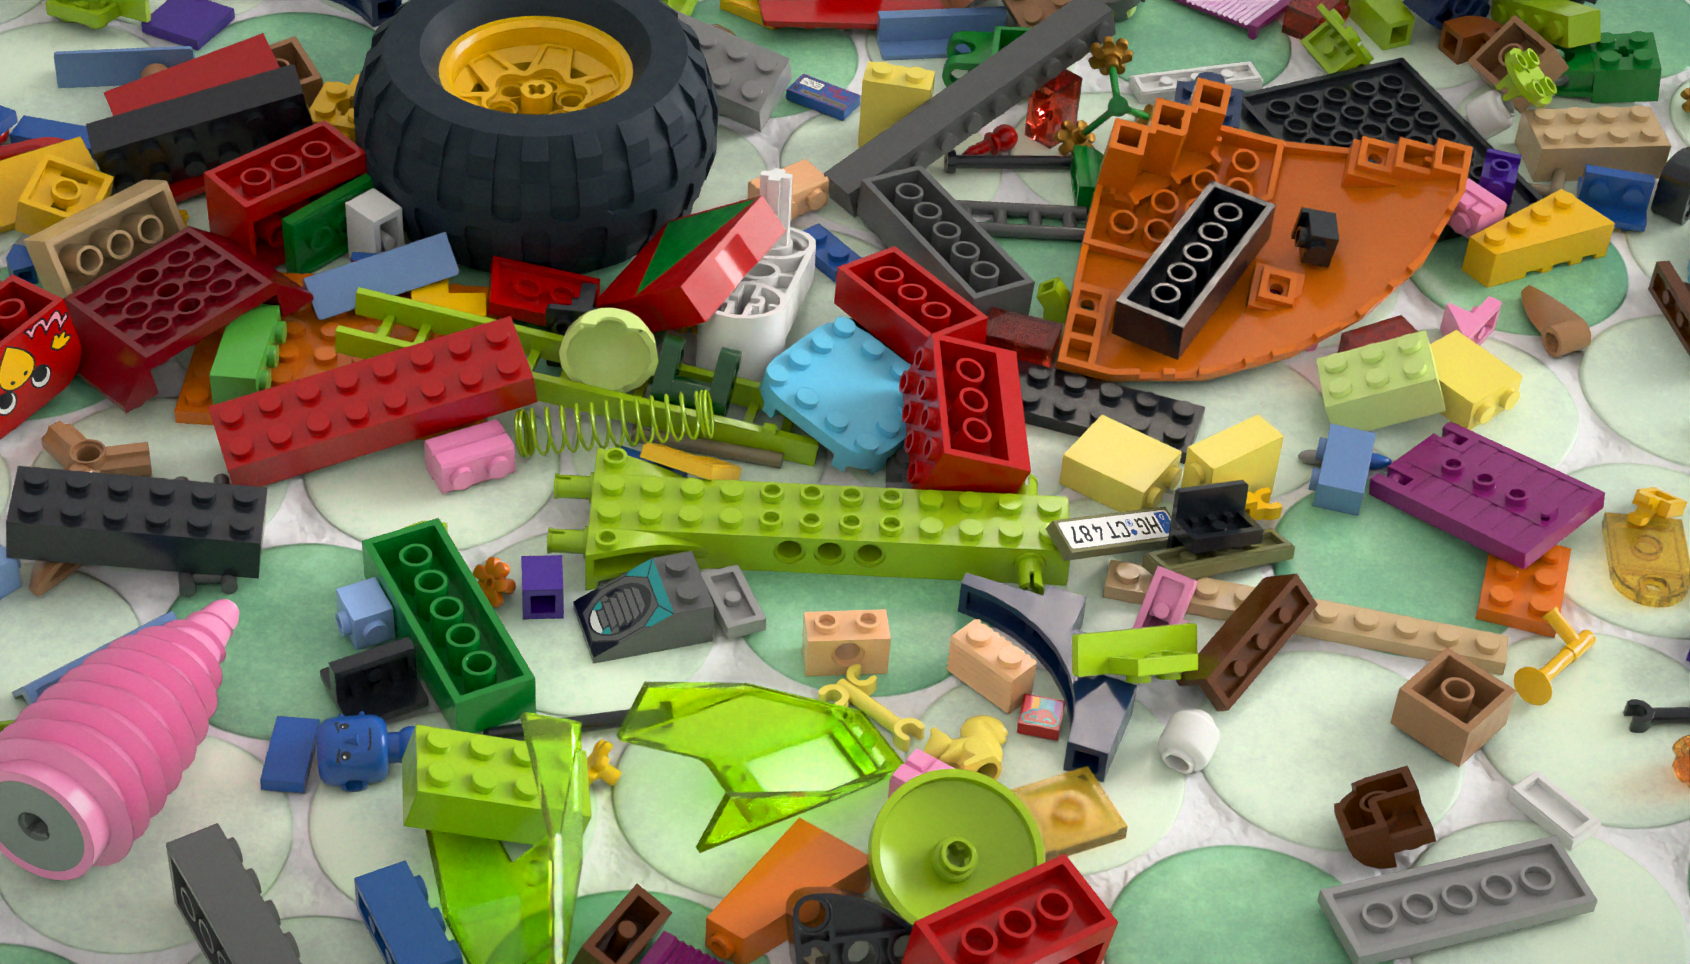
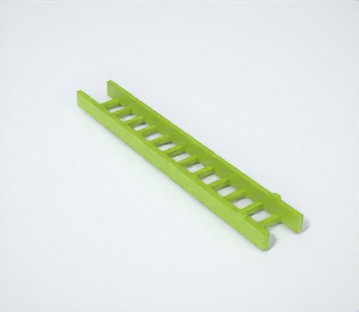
[335,287,820,467]

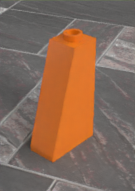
[705,817,871,964]

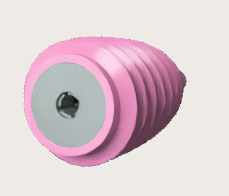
[0,599,239,880]

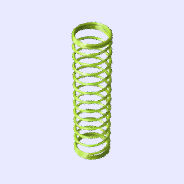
[514,389,714,458]

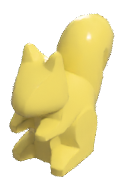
[923,715,1008,780]

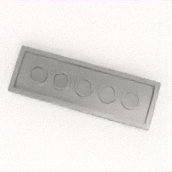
[1317,835,1598,964]

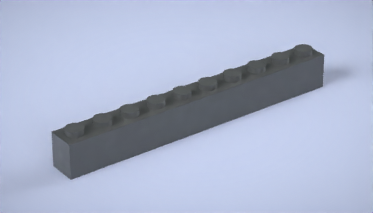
[824,0,1116,218]

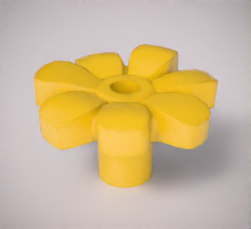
[587,739,621,786]

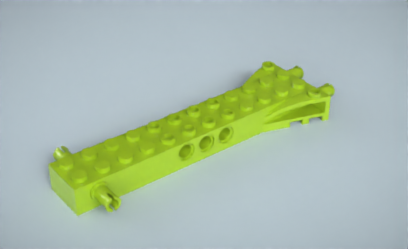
[547,447,1070,595]

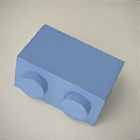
[1309,424,1376,516]

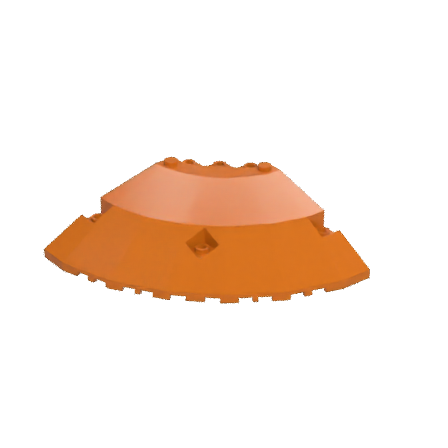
[1055,77,1473,382]

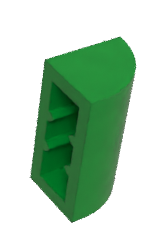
[1070,145,1103,214]

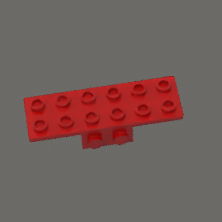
[758,0,945,30]

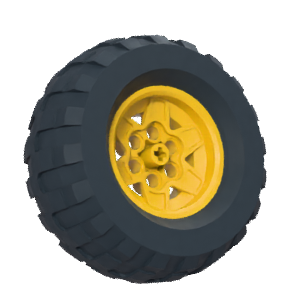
[353,0,719,274]

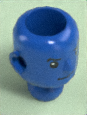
[317,711,415,792]

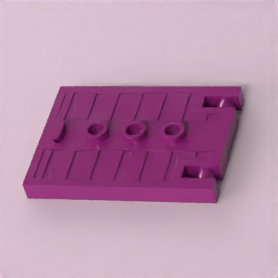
[1369,421,1605,570]

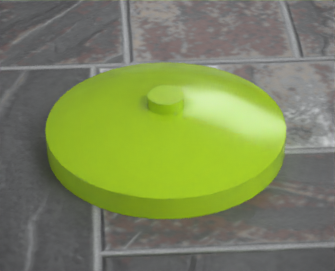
[868,769,1045,927]

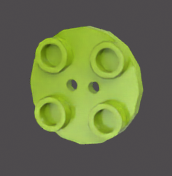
[1496,48,1557,108]

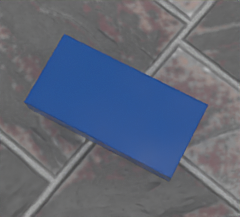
[260,716,320,793]

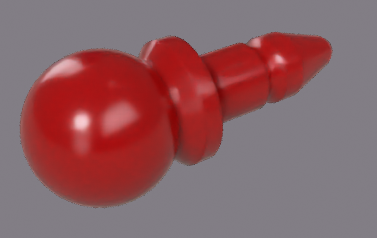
[962,124,1018,155]

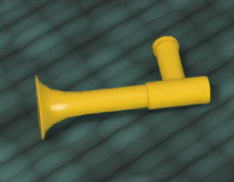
[1513,606,1596,706]

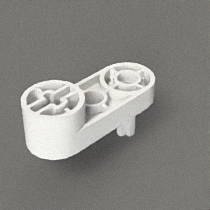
[696,168,816,382]

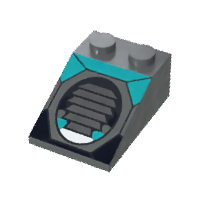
[573,551,714,664]

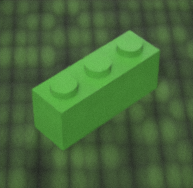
[209,304,287,405]

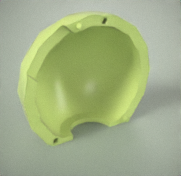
[559,308,659,393]

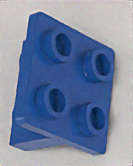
[1577,164,1655,232]

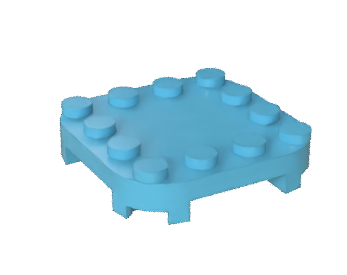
[759,317,911,475]

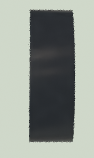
[1651,147,1690,225]
[786,886,913,964]

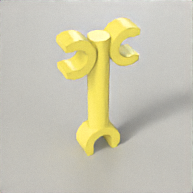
[817,664,925,752]

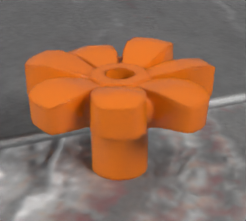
[473,557,516,608]

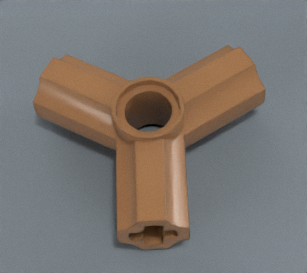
[41,421,152,477]

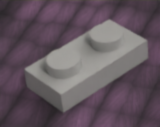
[701,564,766,639]

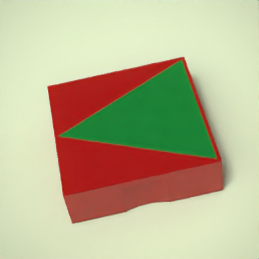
[597,195,786,333]

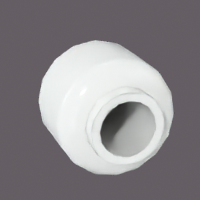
[1464,90,1516,139]
[1158,709,1221,774]

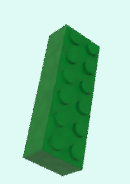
[362,518,536,733]

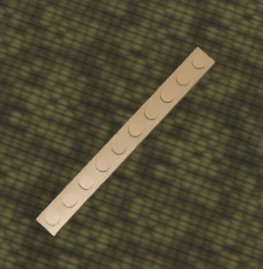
[1103,559,1508,675]

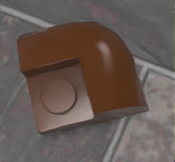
[1334,765,1436,869]

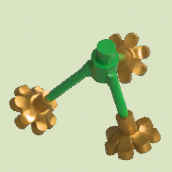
[1054,36,1154,156]

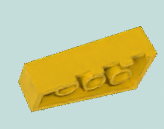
[1461,189,1615,288]

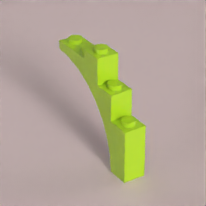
[1343,0,1415,50]

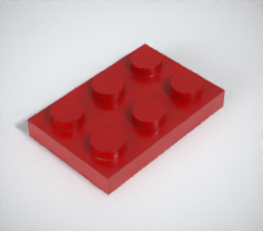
[487,255,600,326]

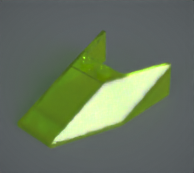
[616,681,905,853]
[425,712,583,964]

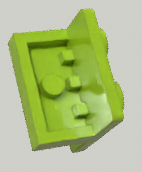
[1300,3,1374,74]

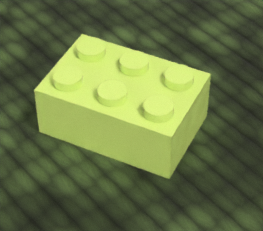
[1316,330,1446,431]

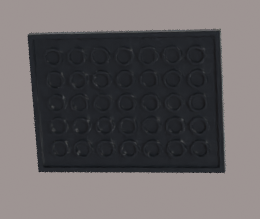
[1241,57,1543,243]

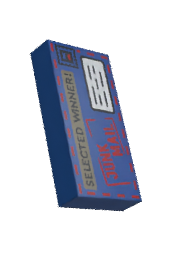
[786,74,861,121]

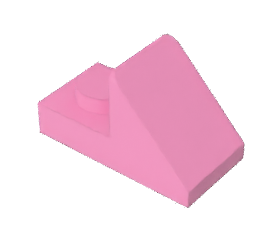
[1440,296,1502,346]
[1133,566,1198,628]

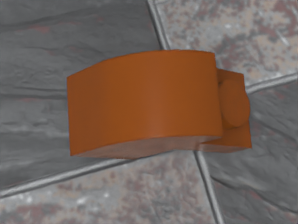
[1438,16,1503,65]

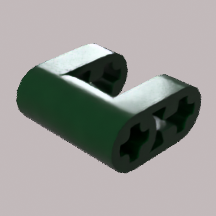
[650,333,742,417]

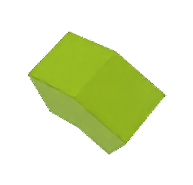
[1036,276,1070,323]

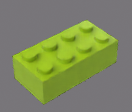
[402,724,592,851]

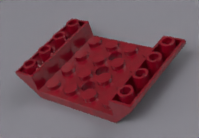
[64,226,314,413]

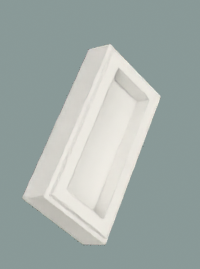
[1506,770,1602,851]

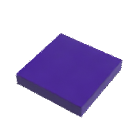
[141,0,235,51]

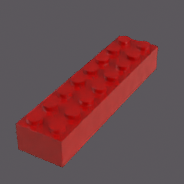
[208,316,538,487]

